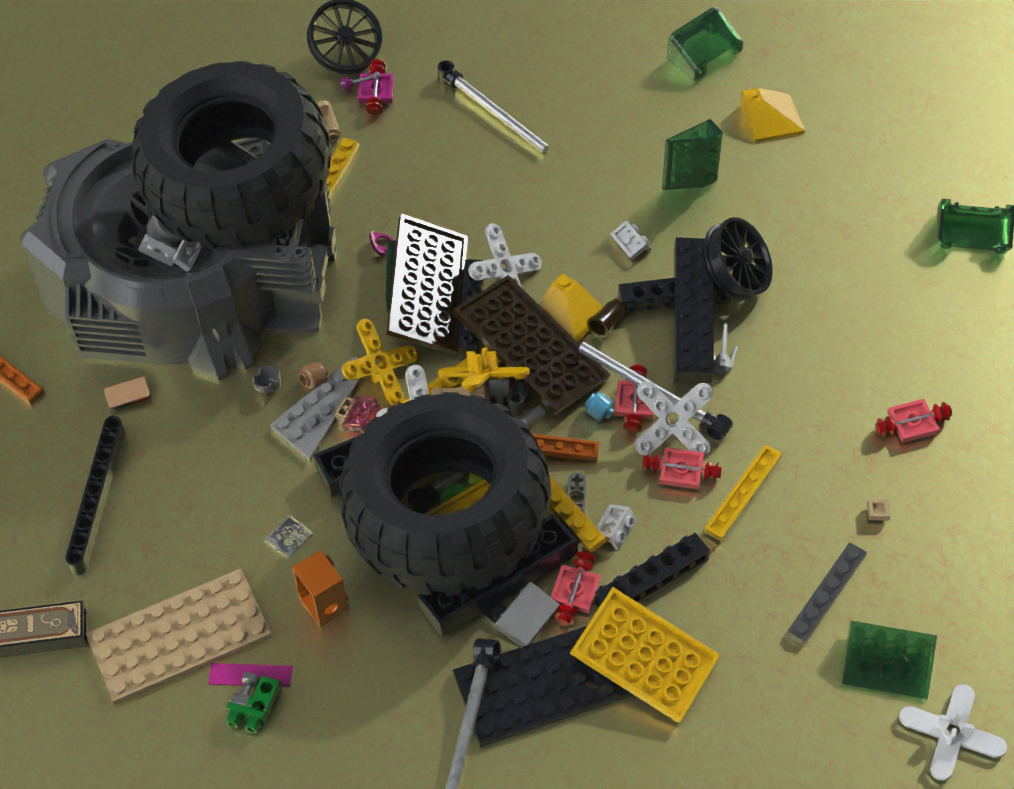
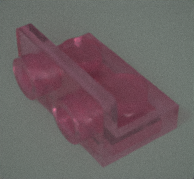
[342,396,382,434]

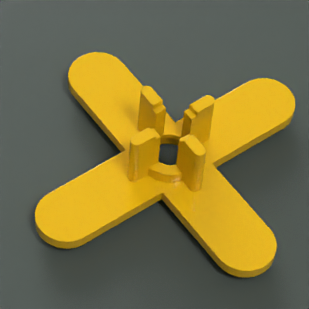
[342,319,418,406]
[438,347,530,392]

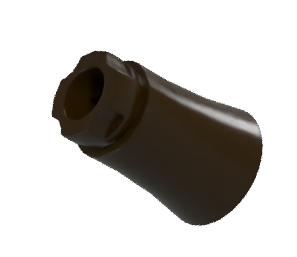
[587,299,626,338]

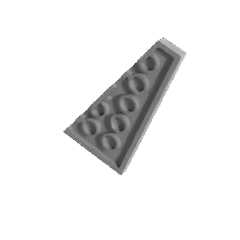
[270,356,363,462]

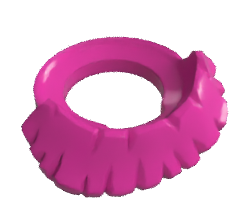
[369,231,394,256]

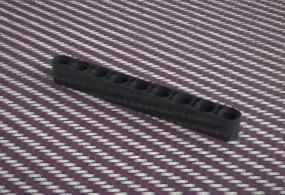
[65,415,125,575]

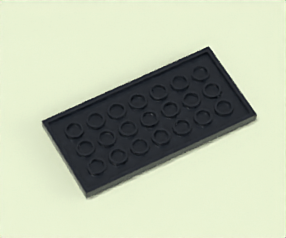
[453,626,634,747]

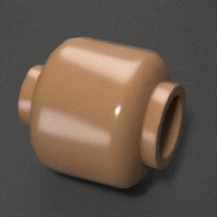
[299,362,328,390]

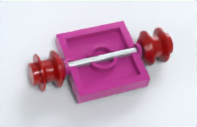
[358,59,394,115]

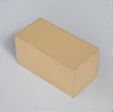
[335,396,357,425]

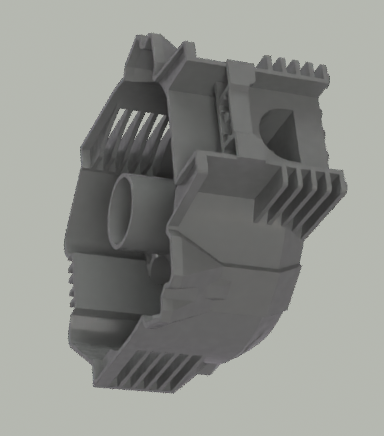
[20,138,337,380]

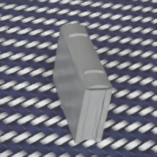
[495,582,560,647]

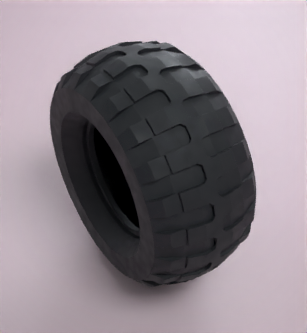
[132,61,332,250]
[339,392,551,595]

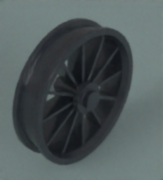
[307,0,382,75]
[704,217,773,300]

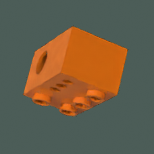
[292,550,349,627]

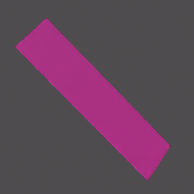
[208,663,293,687]

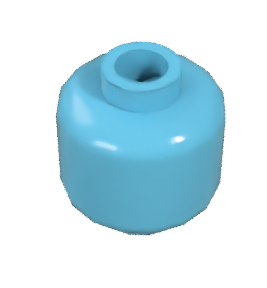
[585,392,614,421]

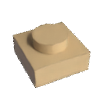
[867,499,890,520]

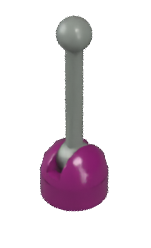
[340,72,380,92]

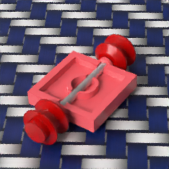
[615,364,654,434]
[875,399,952,443]
[642,447,722,490]
[550,550,601,626]

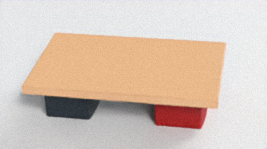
[104,376,151,410]

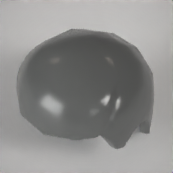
[252,365,281,394]

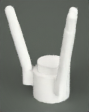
[714,324,738,373]

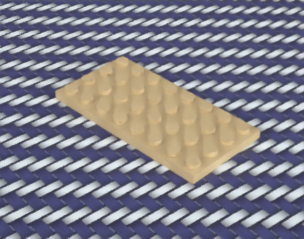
[86,569,272,705]

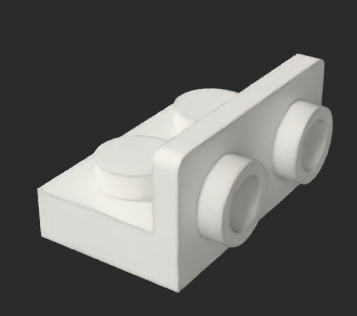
[610,220,652,260]
[138,234,178,266]
[596,504,636,550]

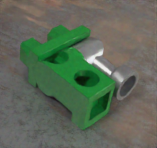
[226,672,282,734]

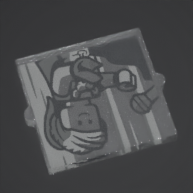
[265,515,313,558]

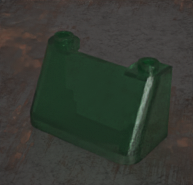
[667,7,743,81]
[937,199,1014,254]

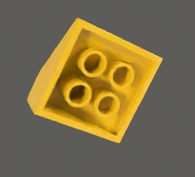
[740,88,805,142]
[539,273,603,343]

